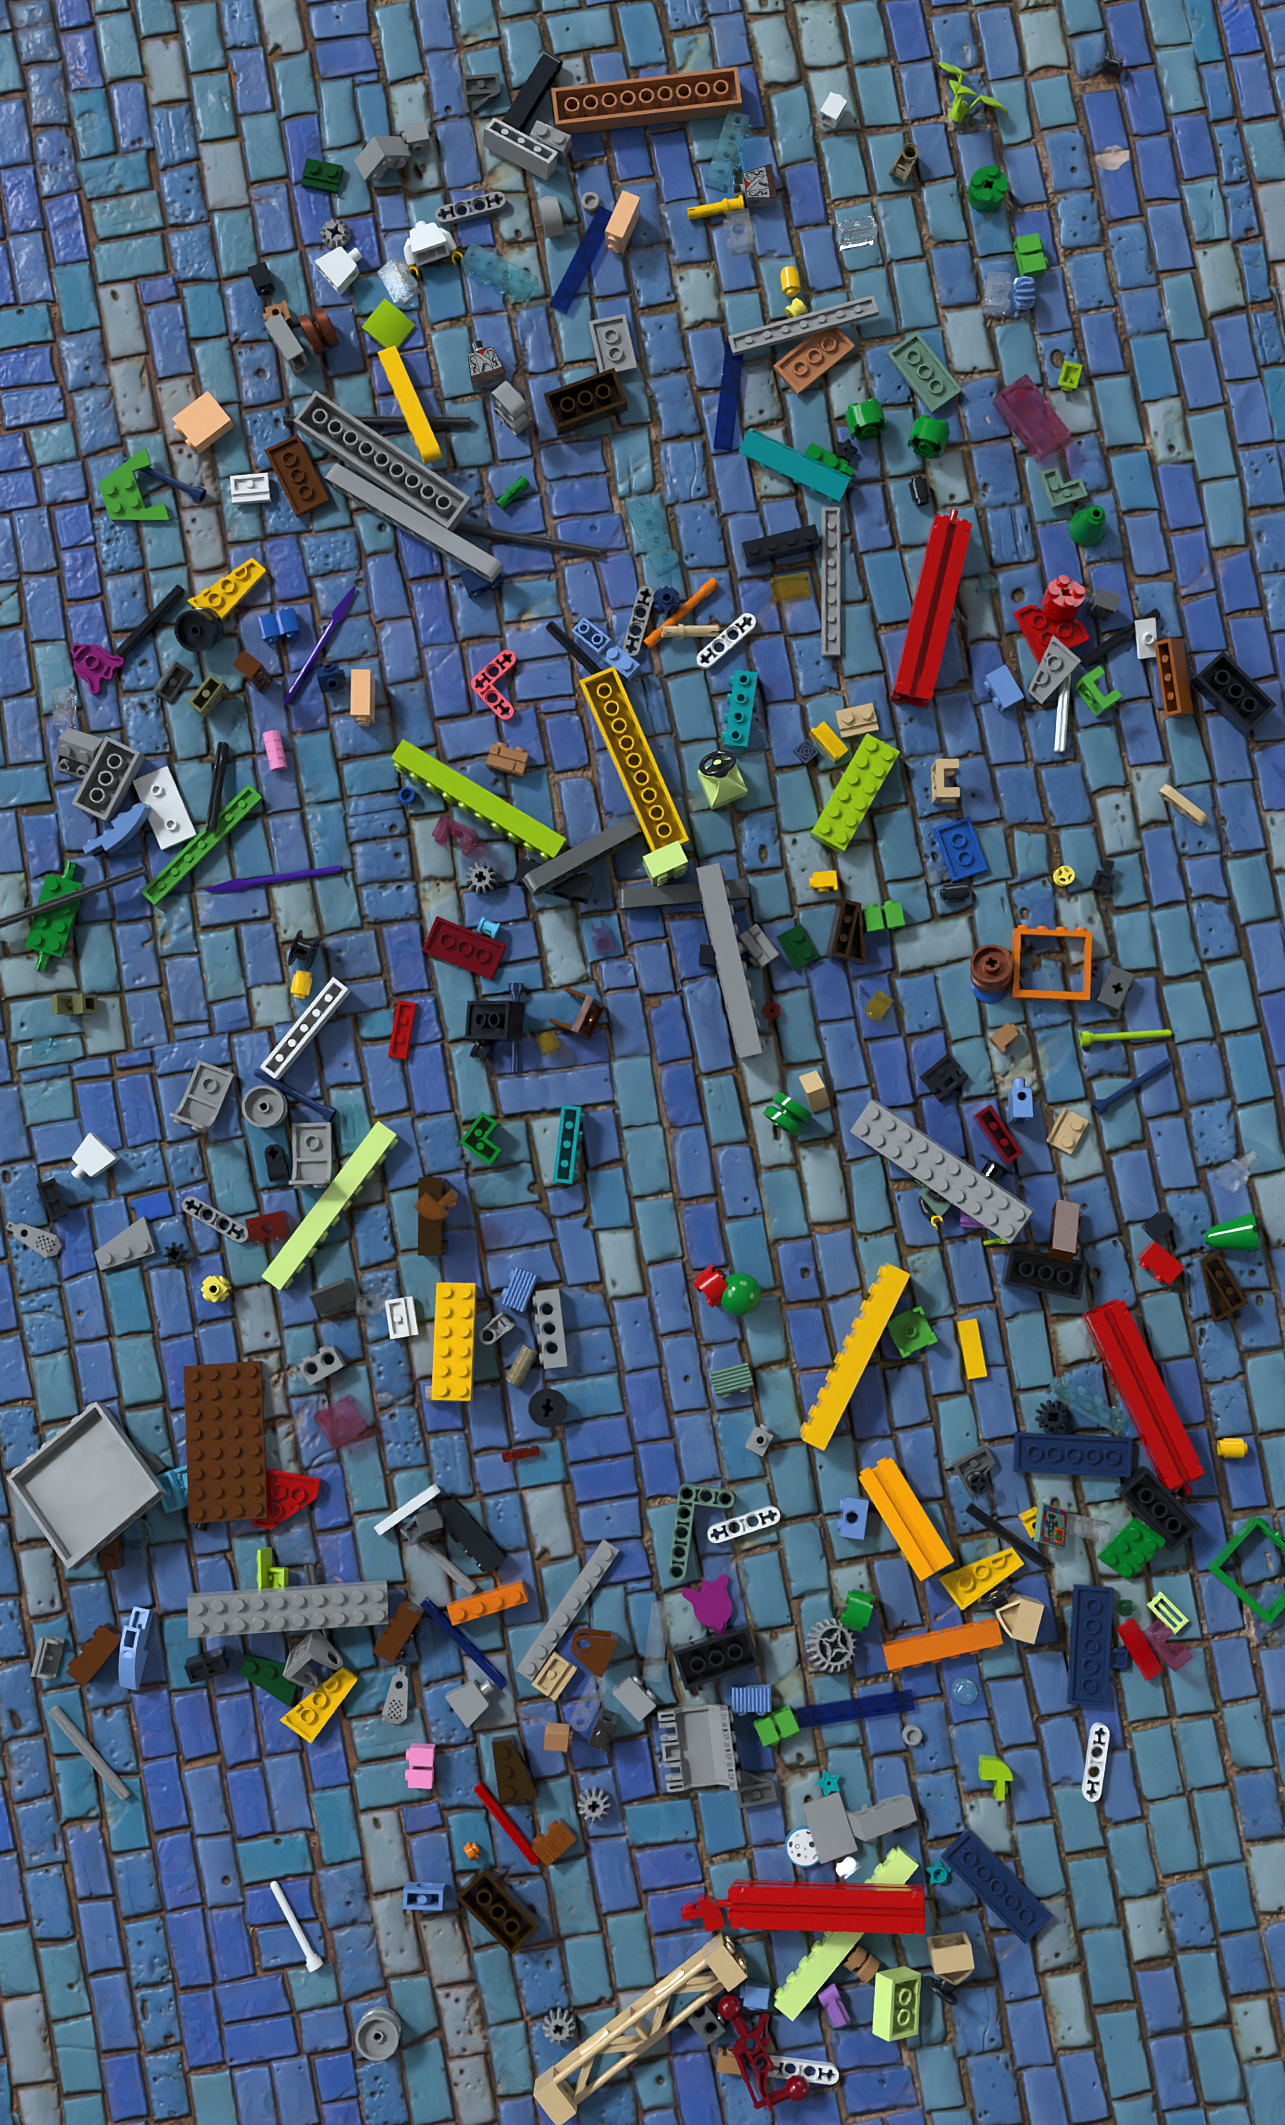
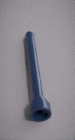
[123,456,207,503]
[508,983,524,1075]
[1092,1058,1173,1116]
[254,1069,337,1122]

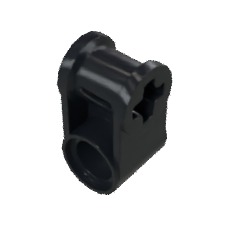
[264,1144,290,1182]

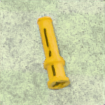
[687,195,745,221]

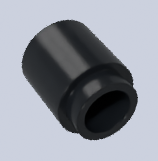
[908,476,931,506]
[940,882,969,904]

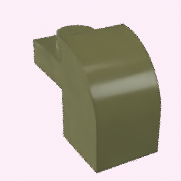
[52,994,98,1016]

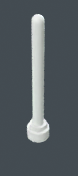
[270,1881,323,1972]

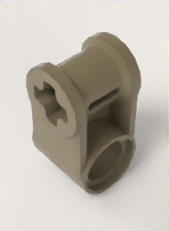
[889,143,919,184]

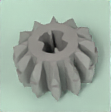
[465,862,497,894]
[577,1787,611,1822]
[542,2007,576,2045]

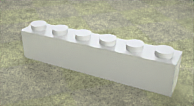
[260,977,351,1080]

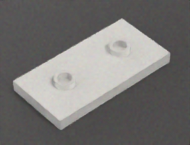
[133,766,197,851]

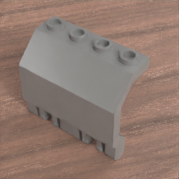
[657,1703,741,1792]

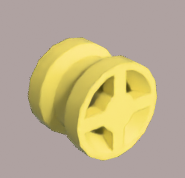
[784,298,808,319]
[1053,866,1075,887]

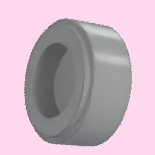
[581,192,600,213]
[902,1724,922,1746]

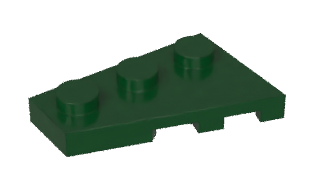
[239,1653,297,1707]

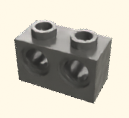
[404,1509,443,1546]
[682,1993,726,2046]

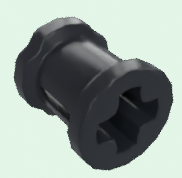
[1101,56,1124,77]

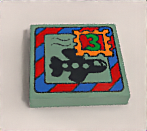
[1034,1502,1069,1550]

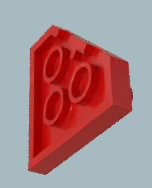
[1013,604,1090,665]
[252,1468,321,1530]

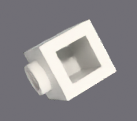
[819,92,847,129]

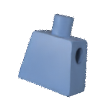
[1008,1078,1033,1125]

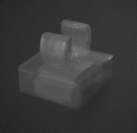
[834,1854,860,1879]

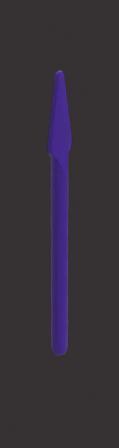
[283,586,356,705]
[205,865,343,892]

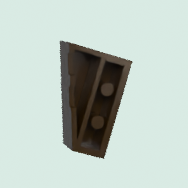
[825,899,867,965]

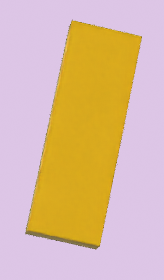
[957,1318,987,1380]

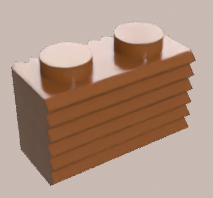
[532,1818,577,1867]

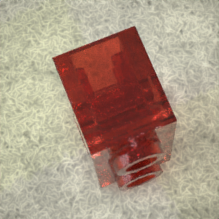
[245,1210,291,1245]

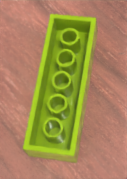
[810,734,900,854]

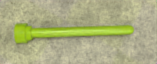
[1079,1029,1172,1046]

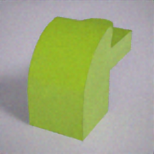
[978,1755,1013,1801]

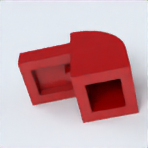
[681,1894,725,1932]

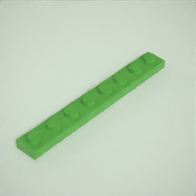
[141,784,263,906]

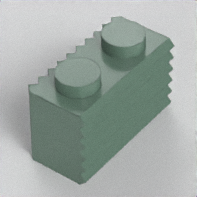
[710,1362,754,1398]

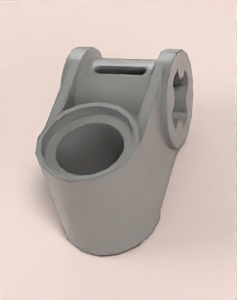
[479,1310,516,1345]

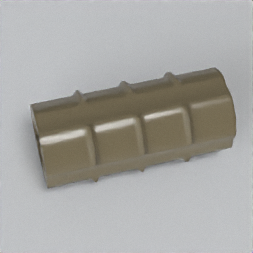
[505,1345,538,1387]

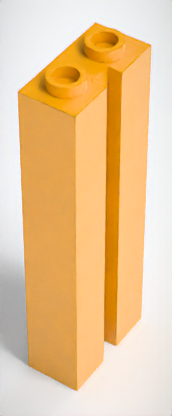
[858,1457,954,1581]

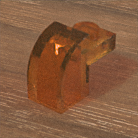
[413,1189,458,1220]

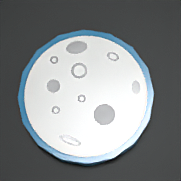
[785,1826,819,1867]

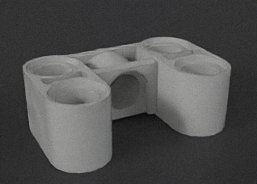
[491,381,531,436]

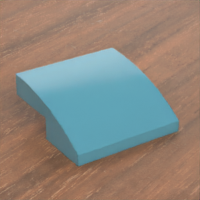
[155,1465,188,1514]

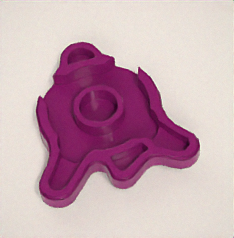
[71,643,125,695]
[682,1574,732,1632]

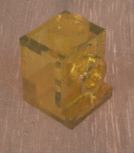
[536,1030,561,1055]

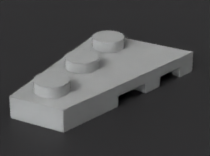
[1028,635,1081,704]

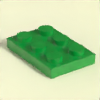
[1097,1517,1165,1581]

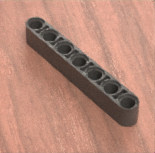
[522,817,643,896]
[617,878,750,910]

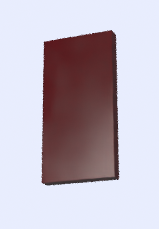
[422,916,507,980]

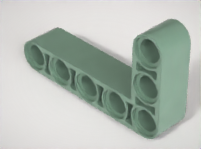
[668,1483,735,1582]

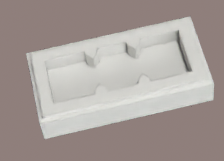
[1135,618,1157,659]

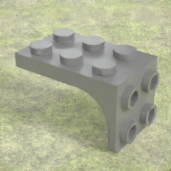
[169,1060,235,1133]
[289,1122,333,1189]

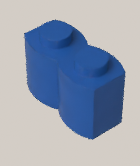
[257,608,301,644]

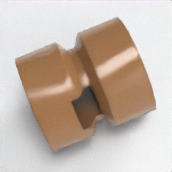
[842,1943,880,1983]

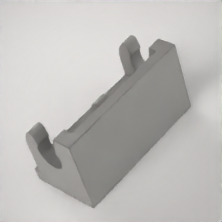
[31,1634,66,1680]

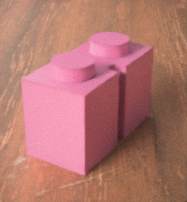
[405,1743,435,1789]

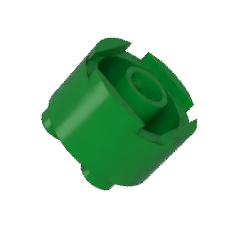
[967,165,1008,213]
[845,398,887,441]
[907,415,950,458]
[840,1589,876,1634]

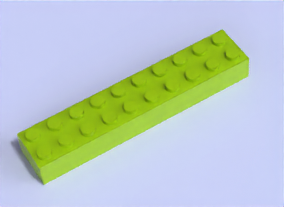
[391,739,568,863]

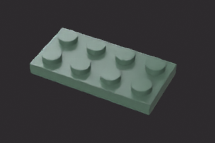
[886,331,962,414]

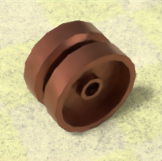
[297,306,340,356]
[970,945,1013,994]

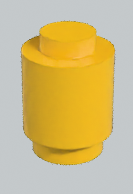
[780,266,801,297]
[290,970,312,999]
[1217,1438,1248,1458]

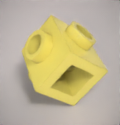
[200,1275,232,1303]

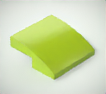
[361,298,415,349]

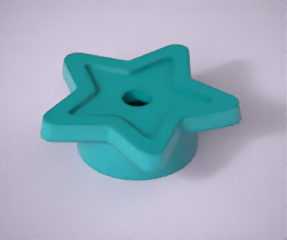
[815,1770,840,1796]
[926,1860,951,1885]

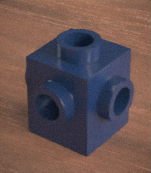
[653,586,680,617]
[316,663,346,694]

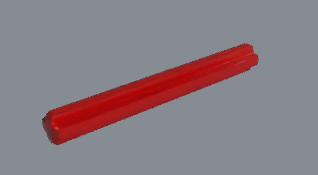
[473,1782,540,1866]

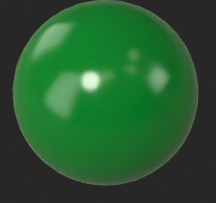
[721,1272,762,1316]

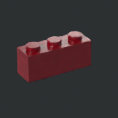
[972,1105,1023,1164]

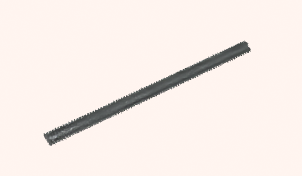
[283,414,471,427]
[453,522,601,557]
[0,865,147,929]

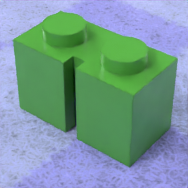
[1013,233,1048,278]
[862,900,905,934]
[753,1705,800,1747]

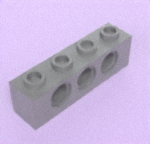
[533,1288,568,1369]

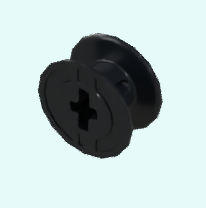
[288,930,320,972]
[980,1154,1014,1187]
[528,1389,568,1427]

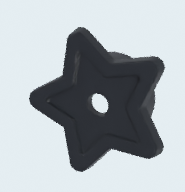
[835,439,858,462]

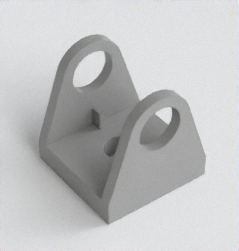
[283,1629,343,1691]

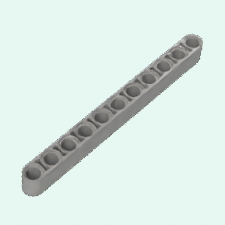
[324,463,504,582]

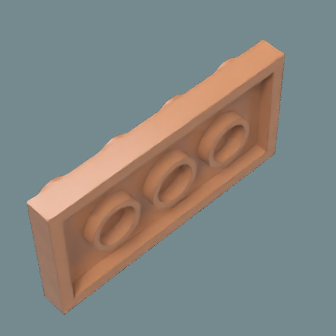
[773,327,855,396]

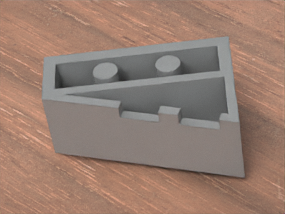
[845,1794,917,1842]

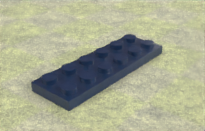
[1013,1432,1132,1477]
[1067,1584,1114,1707]
[940,1828,1053,1944]

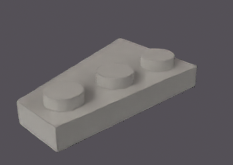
[94,1216,157,1271]

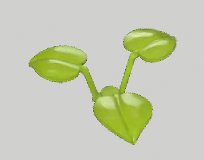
[937,62,1008,123]

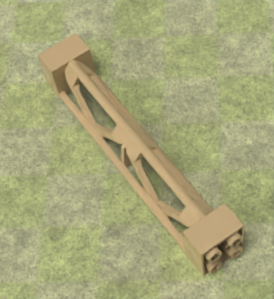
[533,1932,748,2125]

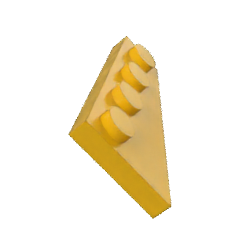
[187,558,267,621]
[937,1547,1024,1610]
[280,1666,358,1743]

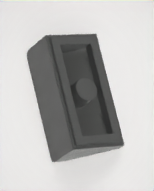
[152,660,191,703]

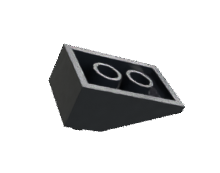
[465,1000,525,1041]

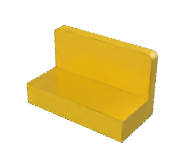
[809,721,849,763]

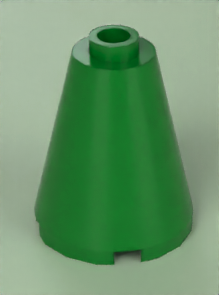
[1068,505,1106,547]
[1204,1213,1260,1252]

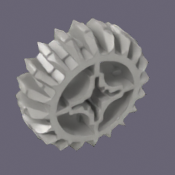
[805,1618,858,1673]

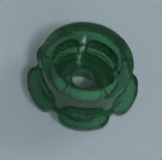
[1116,1599,1136,1616]

